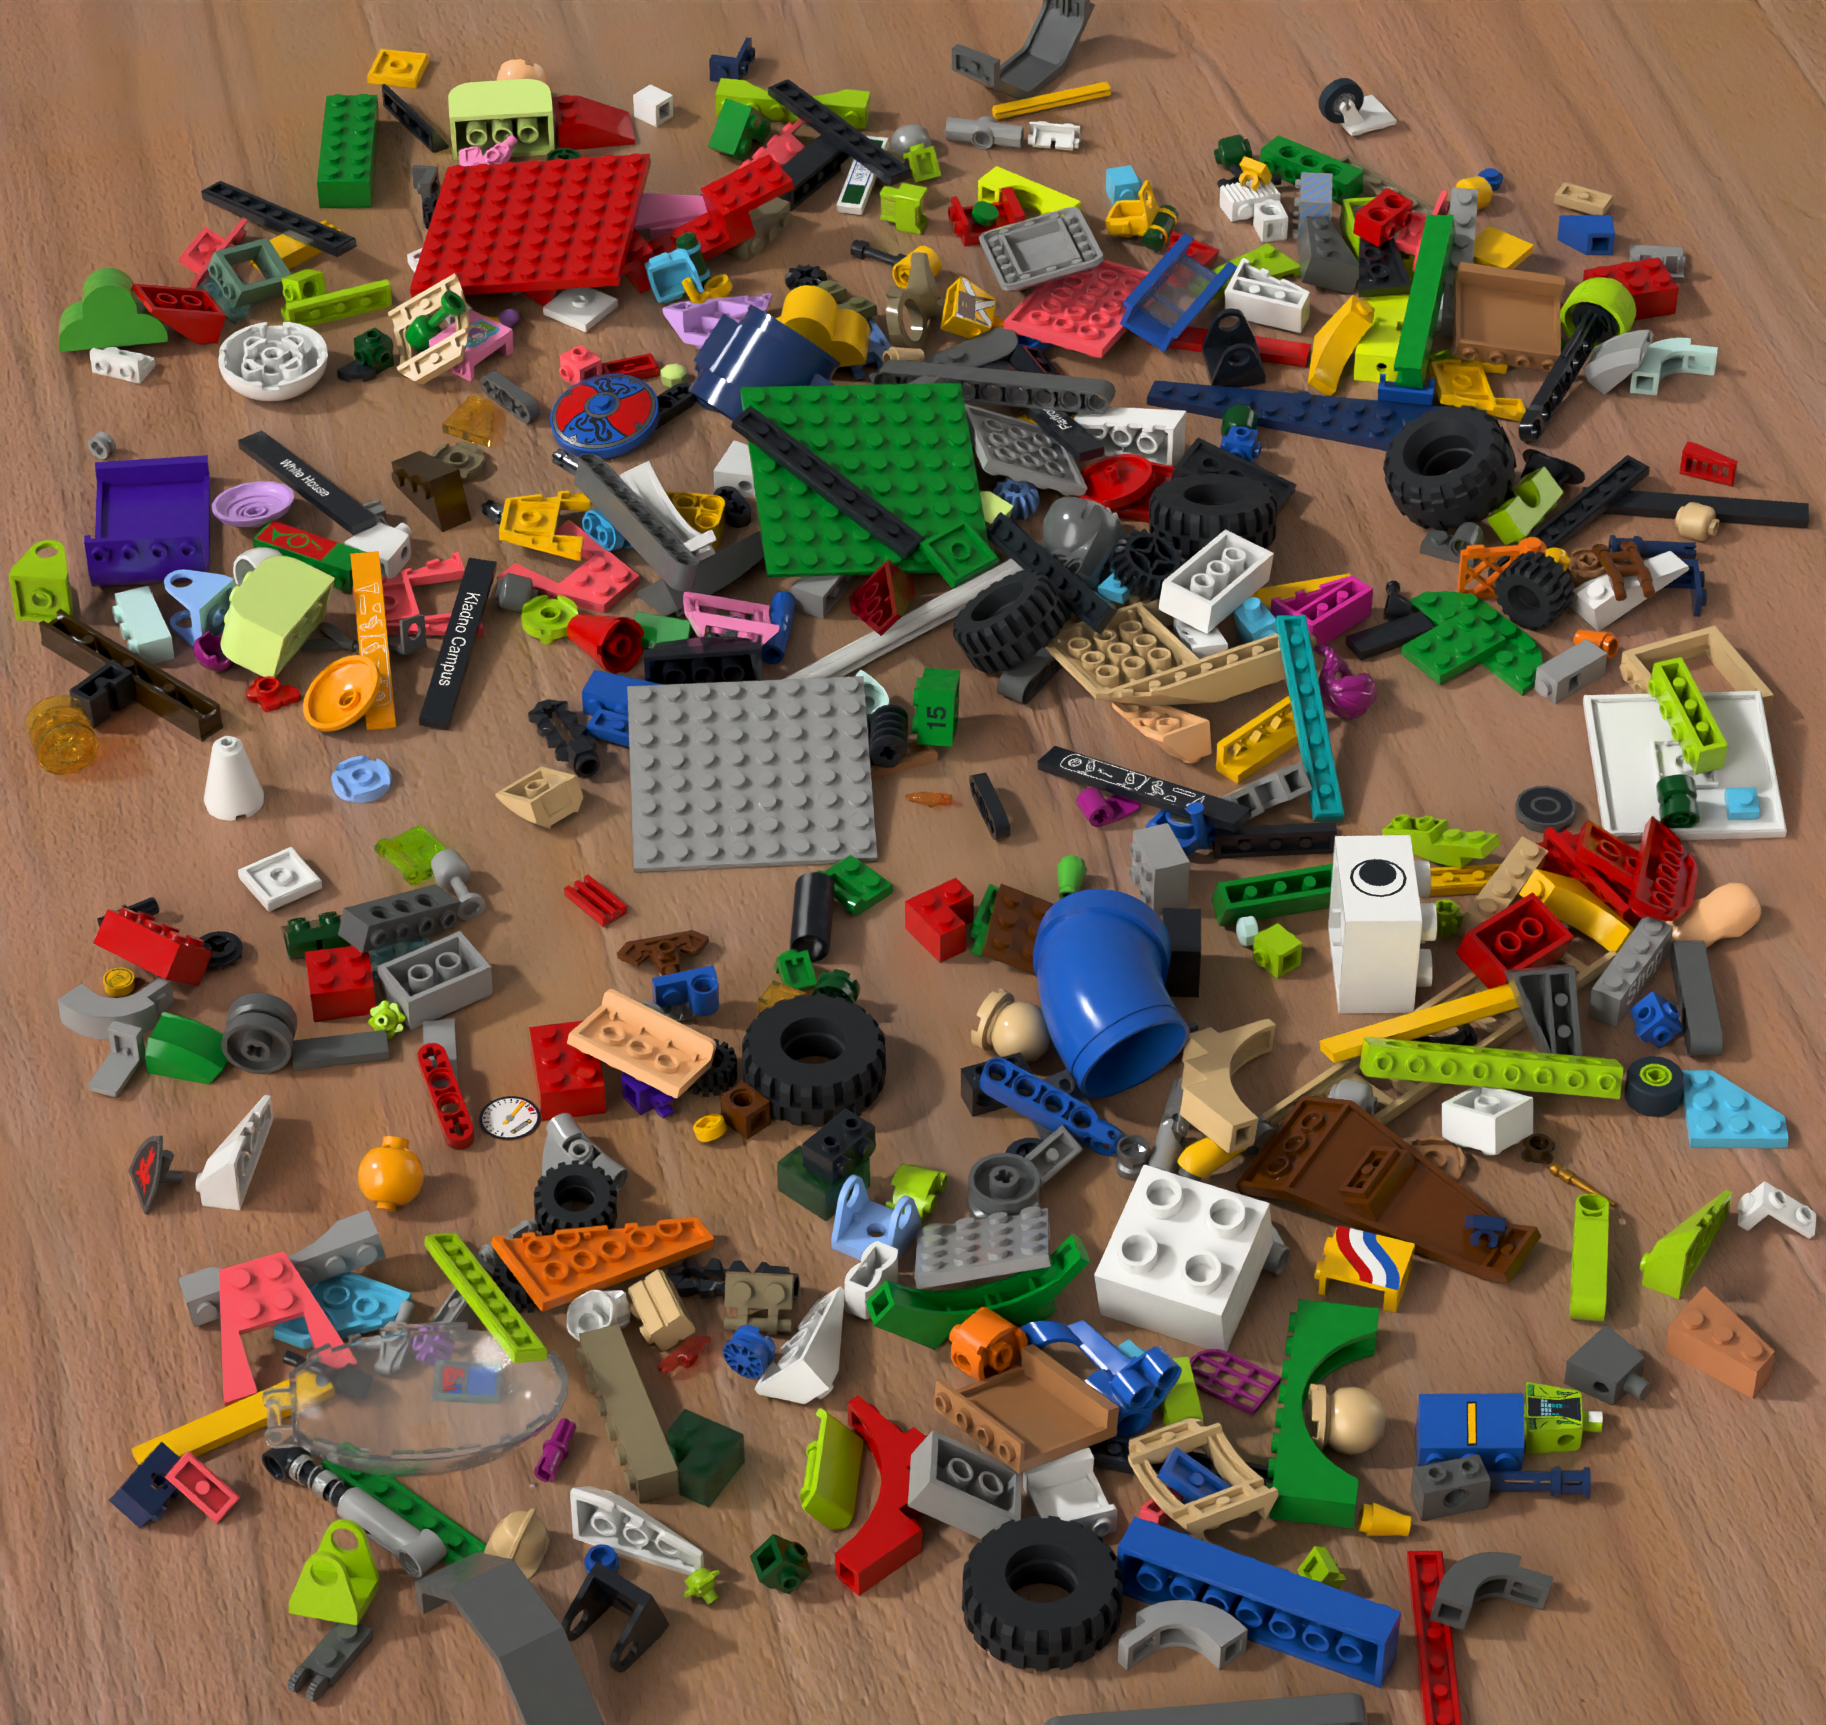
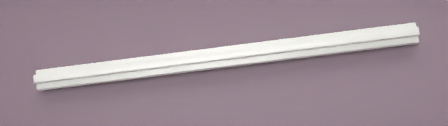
[782,508,1120,680]

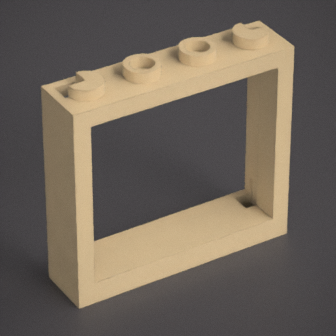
[1619,625,1774,718]

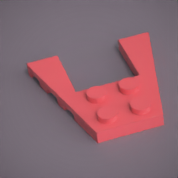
[497,520,640,613]
[352,552,484,637]
[219,1251,356,1407]

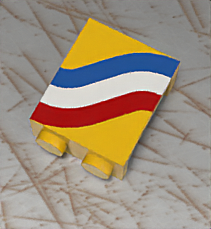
[1314,1225,1415,1313]

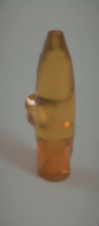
[906,792,952,807]

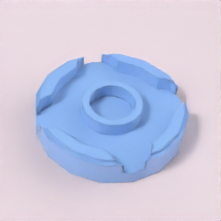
[331,756,392,803]

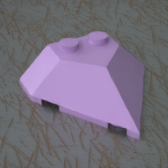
[662,293,772,349]

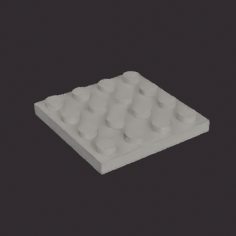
[965,404,1087,496]
[915,1206,1051,1289]

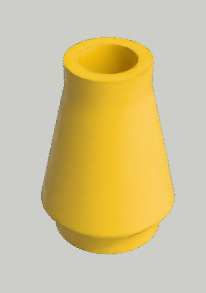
[1357,1502,1411,1537]

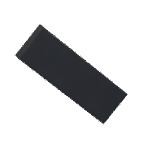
[1345,611,1435,660]

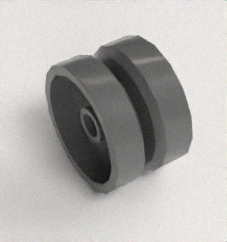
[221,993,298,1074]
[968,1153,1041,1220]

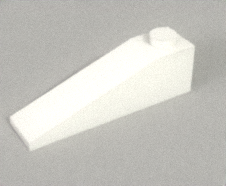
[196,1095,274,1210]
[754,1286,845,1404]
[570,1486,704,1576]

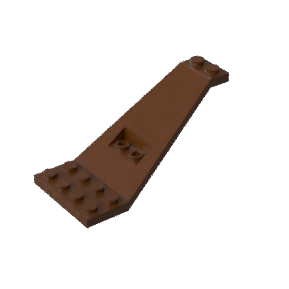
[1235,1095,1541,1283]

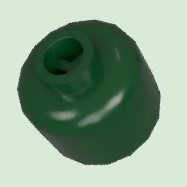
[1214,134,1253,171]
[1221,404,1258,437]

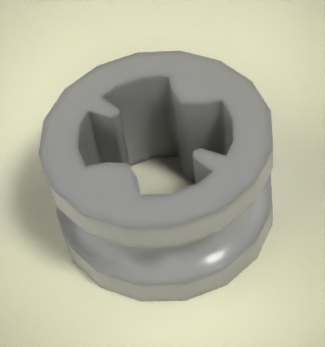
[88,431,116,459]

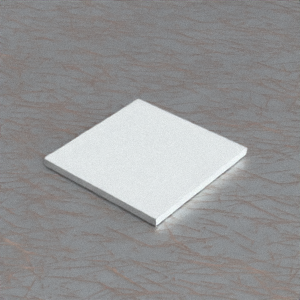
[1583,691,1787,842]

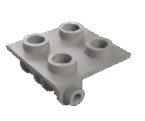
[1630,244,1685,280]

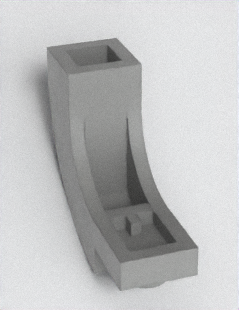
[57,977,174,1040]
[1118,1600,1248,1671]

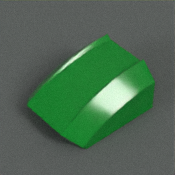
[145,1012,227,1085]

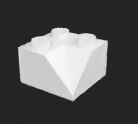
[1442,1086,1533,1155]

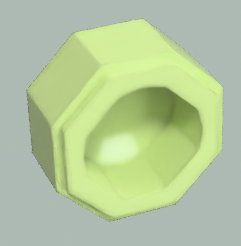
[660,364,687,388]

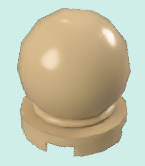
[971,988,1051,1063]
[1306,1384,1387,1455]

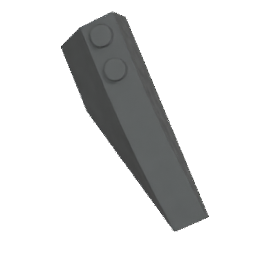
[637,531,764,617]

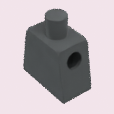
[1564,1325,1652,1405]

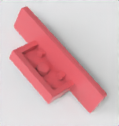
[739,119,805,169]
[1395,190,1450,271]
[178,217,248,289]

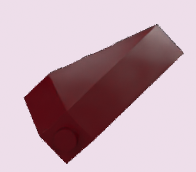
[849,559,915,636]

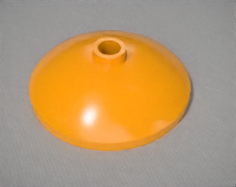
[303,655,381,732]

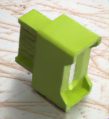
[880,183,928,235]

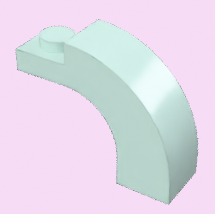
[1630,338,1718,396]

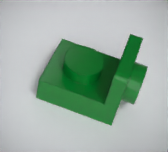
[774,949,817,995]

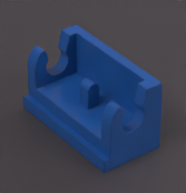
[1378,374,1435,406]

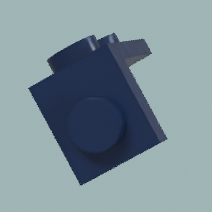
[709,37,755,82]
[1663,559,1707,617]

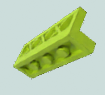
[280,279,392,327]

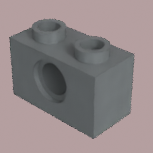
[1410,1455,1491,1521]

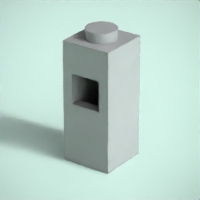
[1534,639,1608,704]

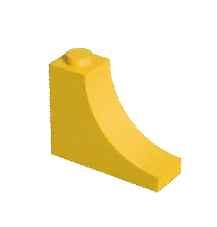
[1308,295,1375,396]
[1519,868,1634,953]

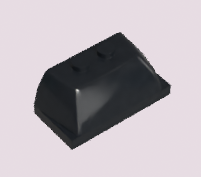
[643,637,763,685]

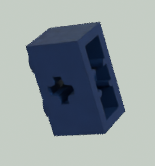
[109,1442,182,1528]

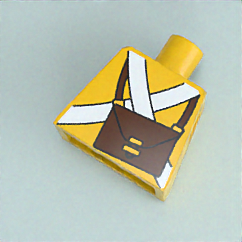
[940,276,1004,339]

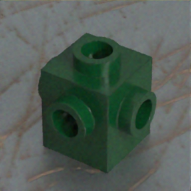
[354,328,394,374]
[750,1534,813,1594]

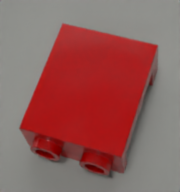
[948,187,1025,246]

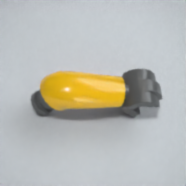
[1177,1110,1275,1182]

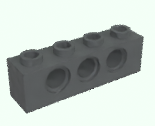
[338,884,460,953]

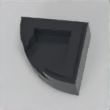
[337,360,376,382]

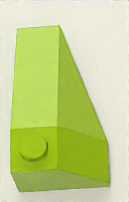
[1639,1190,1732,1299]

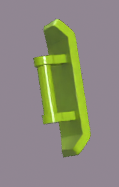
[800,1408,864,1530]

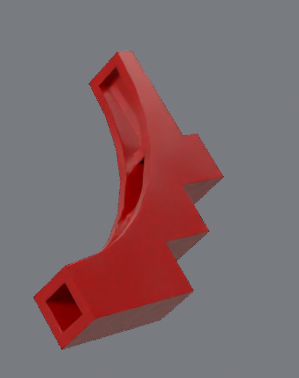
[835,1395,927,1596]

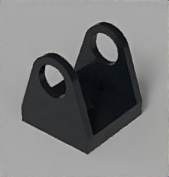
[1202,308,1266,388]
[561,1562,669,1672]

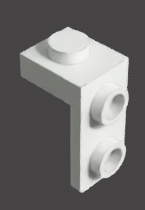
[1737,1181,1816,1239]

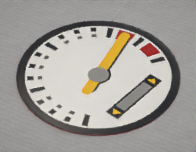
[479,1096,540,1140]

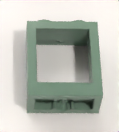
[207,238,292,309]

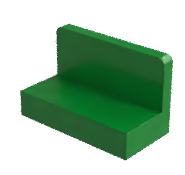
[634,611,696,649]

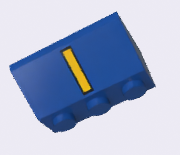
[1414,1393,1524,1471]

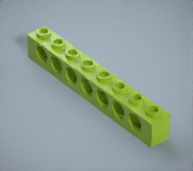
[1360,1037,1624,1099]

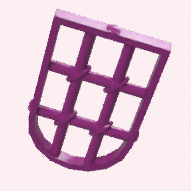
[1190,1349,1281,1416]

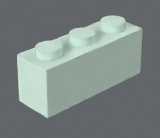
[112,586,175,664]

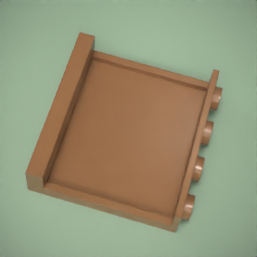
[1453,262,1565,372]
[933,1344,1119,1473]

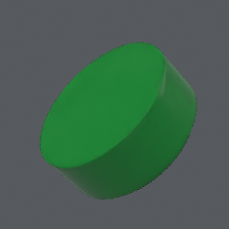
[971,201,999,226]

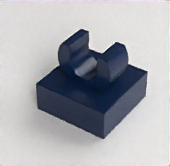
[1464,1215,1506,1248]

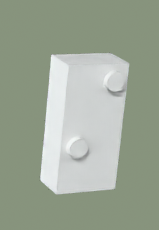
[1158,530,1274,633]

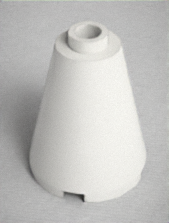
[204,736,264,821]

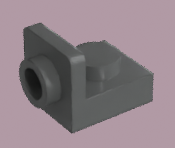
[412,165,440,203]

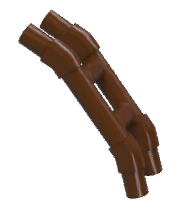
[1592,541,1655,601]

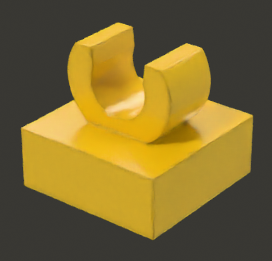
[1239,156,1272,191]

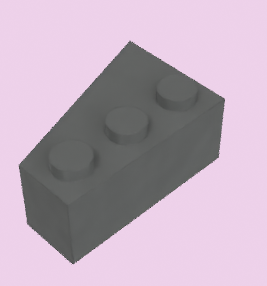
[1297,216,1359,294]

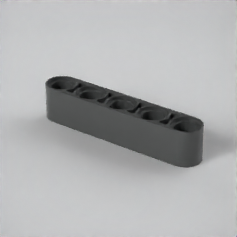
[1670,940,1723,1056]

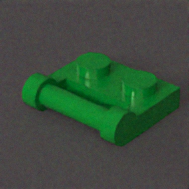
[817,855,893,916]

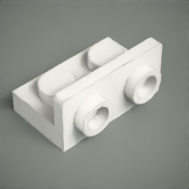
[89,347,156,384]

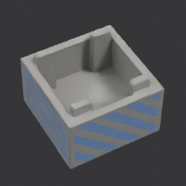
[1293,172,1333,238]

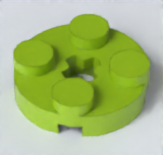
[521,595,578,644]

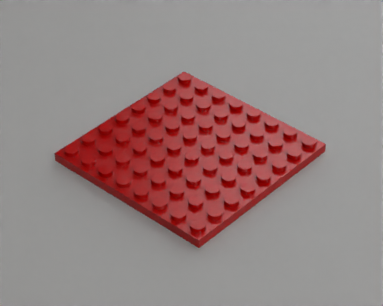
[409,153,651,298]

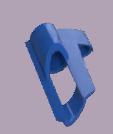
[1020,1320,1182,1438]

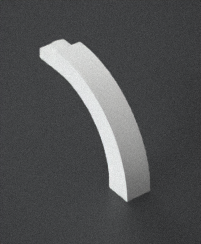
[619,461,717,561]

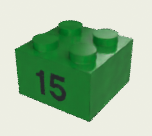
[912,668,960,747]

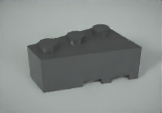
[1503,964,1582,1056]

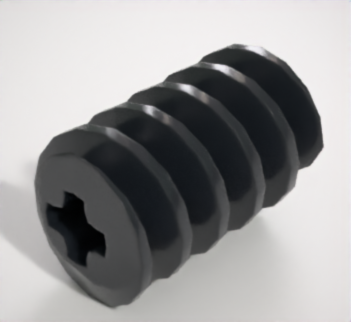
[870,704,908,768]

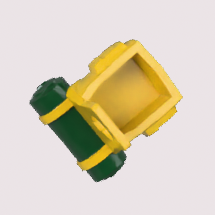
[1105,180,1178,252]

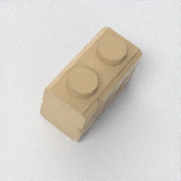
[628,1269,696,1351]

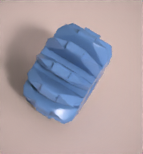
[993,478,1040,521]

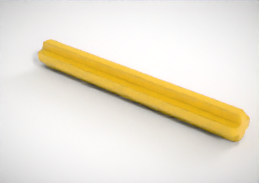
[992,82,1111,120]

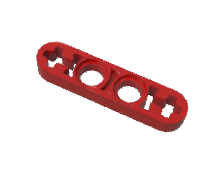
[417,1043,474,1150]

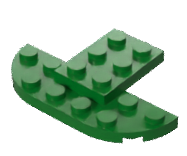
[1401,591,1542,696]

